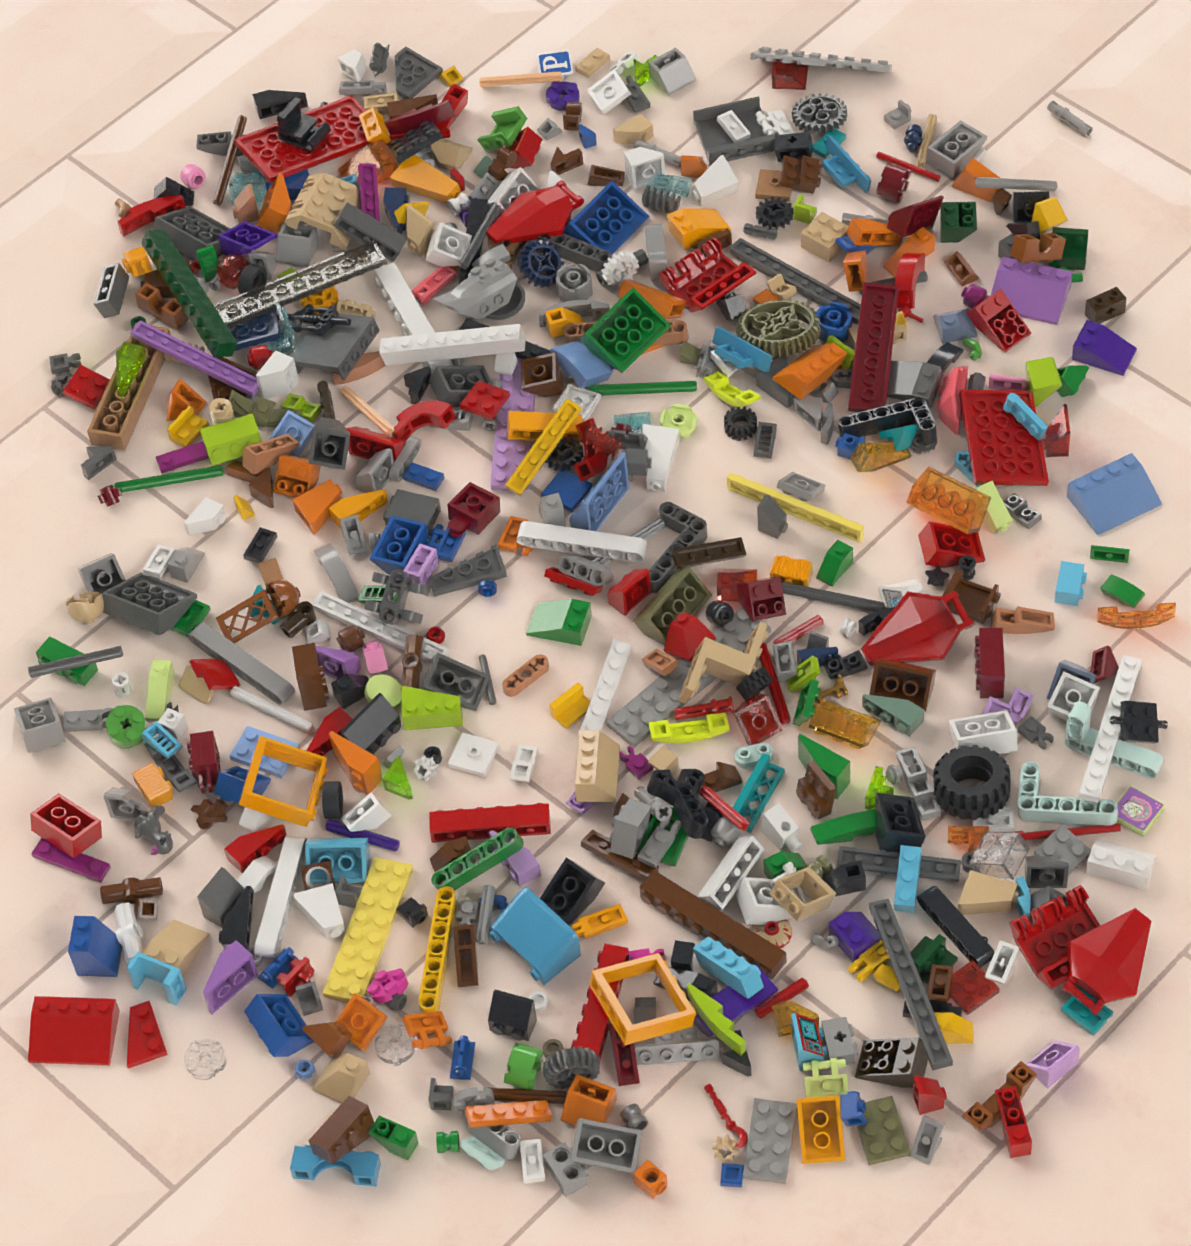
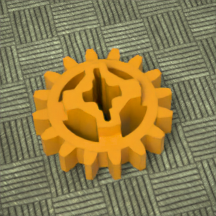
[300,281,339,315]

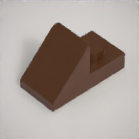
[550,147,583,175]
[701,762,743,793]
[927,964,953,1002]

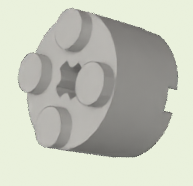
[556,263,593,302]

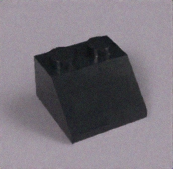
[1013,191,1049,222]
[488,989,537,1041]

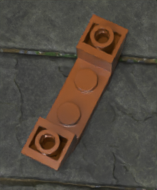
[962,1061,1037,1131]

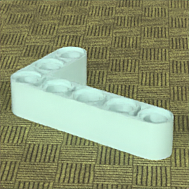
[1065,701,1164,778]
[1017,762,1118,826]

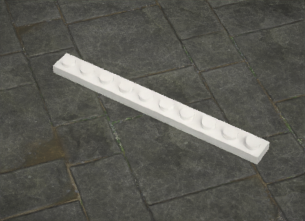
[1078,655,1142,803]

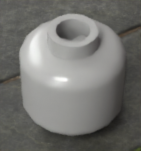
[711,818,741,848]

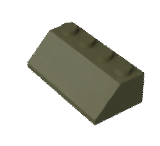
[633,567,712,646]

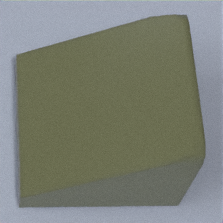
[679,341,700,365]

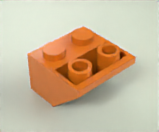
[273,454,321,498]
[560,1074,617,1127]

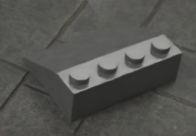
[153,206,230,262]
[102,572,197,635]

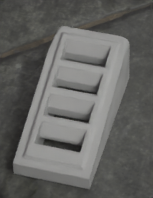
[433,409,473,431]

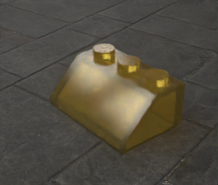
[809,700,881,749]

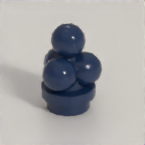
[904,124,923,152]

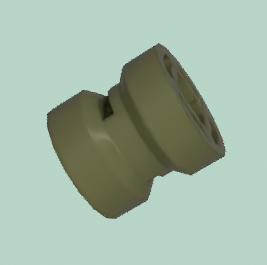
[805,855,833,879]

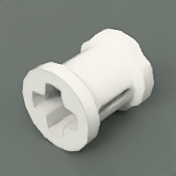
[112,672,132,698]

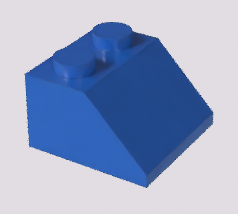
[214,766,271,808]

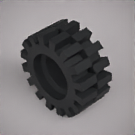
[724,406,757,441]
[736,667,773,701]

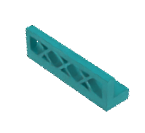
[732,753,785,833]

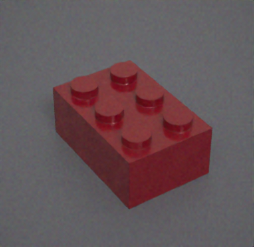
[974,628,1005,698]

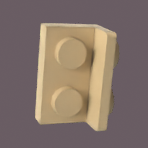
[336,299,376,317]

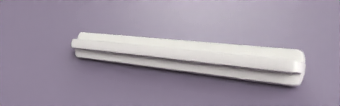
[230,686,314,733]

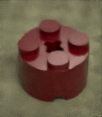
[876,163,912,203]

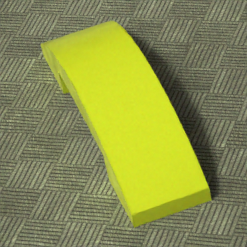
[703,371,761,407]
[648,712,730,743]

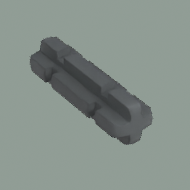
[743,223,778,240]

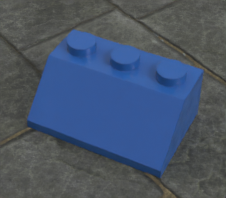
[370,516,429,579]
[244,994,314,1057]

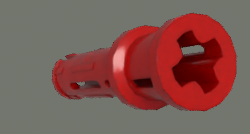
[674,696,734,721]

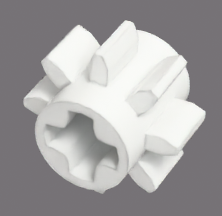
[413,755,438,781]

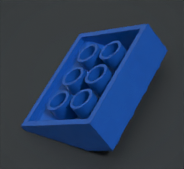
[564,180,650,256]

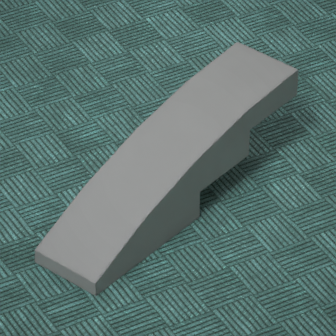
[895,747,941,821]

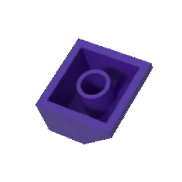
[828,912,881,962]

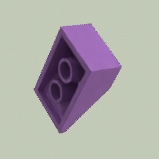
[203,940,258,1014]

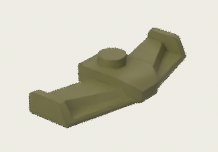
[229,390,302,428]

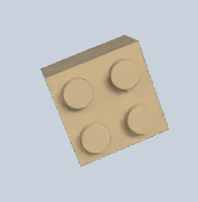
[801,212,849,262]

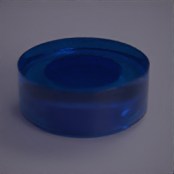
[478,580,497,597]

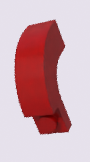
[894,252,925,309]
[392,400,456,441]
[574,418,609,482]

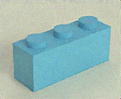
[894,845,922,913]

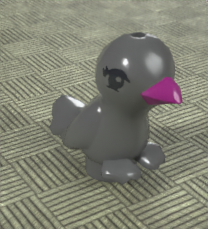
[134,805,173,855]

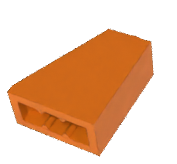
[951,158,1000,202]
[843,250,869,292]
[293,479,342,535]

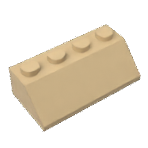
[575,730,620,802]

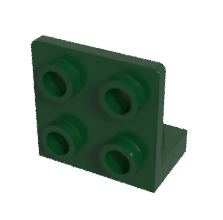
[1049,227,1089,270]

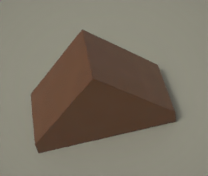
[249,468,274,508]

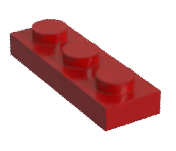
[544,567,604,596]

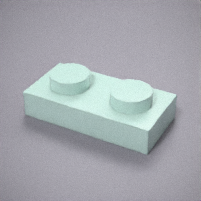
[459,1136,506,1170]

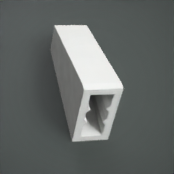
[642,424,680,492]

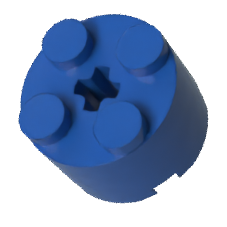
[816,302,852,343]

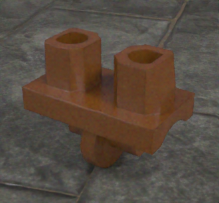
[190,799,228,829]

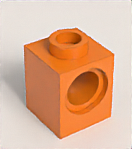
[633,1159,668,1199]

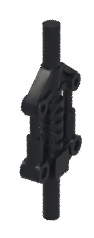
[278,304,351,336]

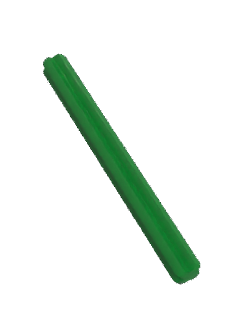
[589,381,697,395]
[114,465,223,493]

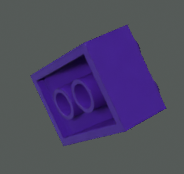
[218,221,278,258]
[1072,320,1137,376]

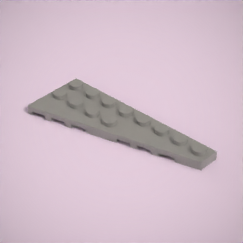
[750,47,892,72]

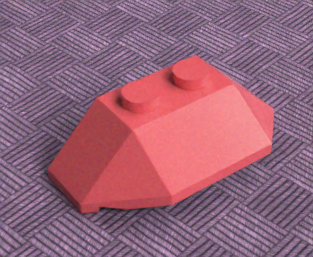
[936,366,968,434]

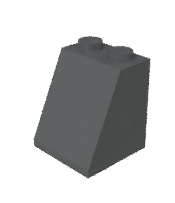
[309,417,350,470]

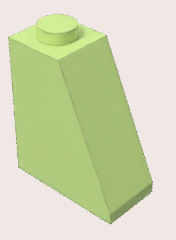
[967,481,1013,533]

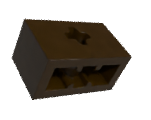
[1085,287,1127,324]

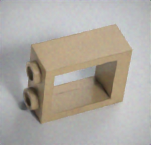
[770,867,836,921]

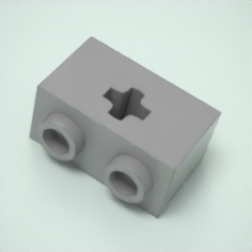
[822,1017,858,1065]

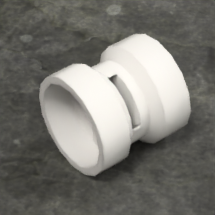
[447,193,470,216]

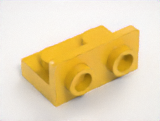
[167,406,209,447]

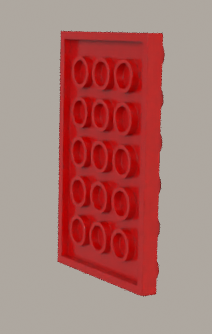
[959,390,1049,486]

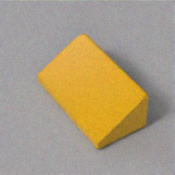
[394,201,430,224]

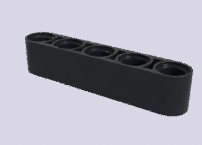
[917,885,995,969]

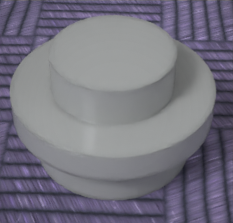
[886,765,903,785]

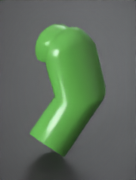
[962,337,982,360]

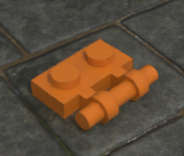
[498,516,533,556]
[402,1011,452,1050]

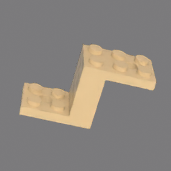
[678,621,768,703]

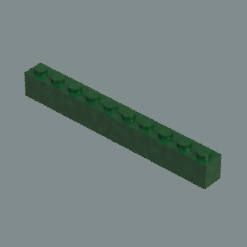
[142,230,238,357]

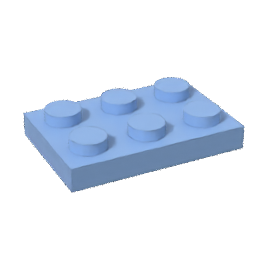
[229,726,300,778]

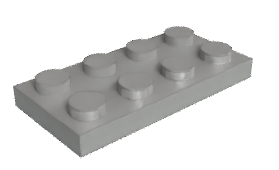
[743,1098,797,1184]

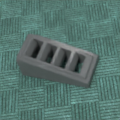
[753,422,777,459]

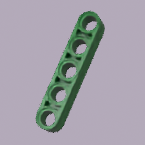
[431,828,524,891]

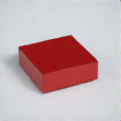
[449,168,465,192]

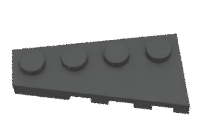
[429,544,507,597]

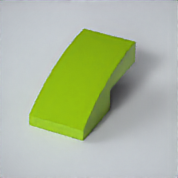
[280,393,322,422]

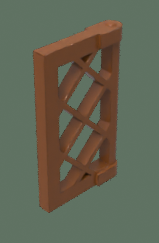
[216,590,279,644]

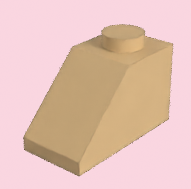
[613,113,654,144]

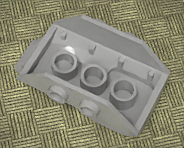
[433,258,517,320]

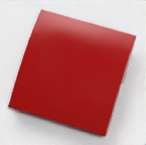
[189,659,240,690]

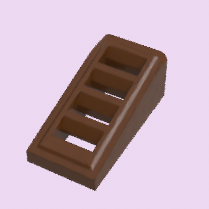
[587,164,625,186]

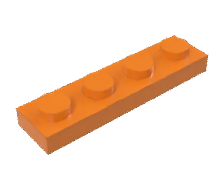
[465,1100,552,1127]

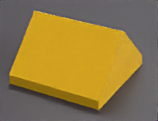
[1032,197,1068,235]

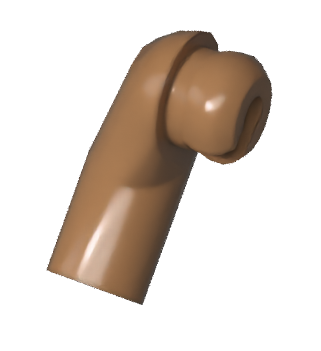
[115,198,131,218]

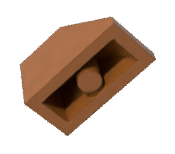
[302,1021,353,1056]

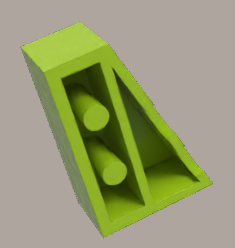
[401,685,463,731]

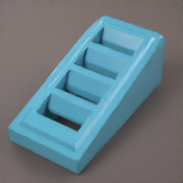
[142,721,182,759]

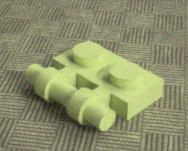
[803,1058,849,1098]

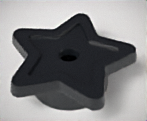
[925,566,950,586]

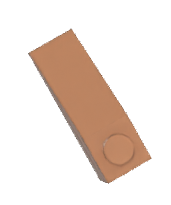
[242,434,299,474]

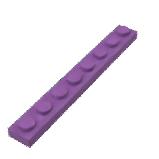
[130,320,259,397]

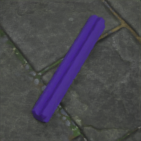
[325,819,400,851]

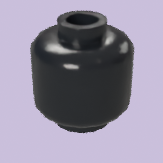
[706,600,734,627]

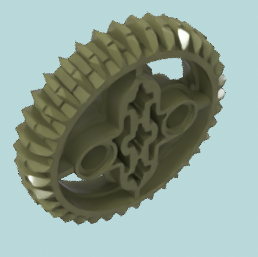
[736,299,821,358]

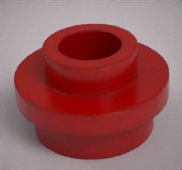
[426,626,445,644]

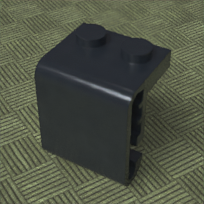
[277,97,331,152]

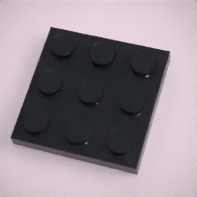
[388,120,443,164]

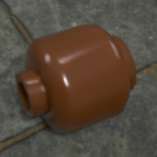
[336,625,365,653]

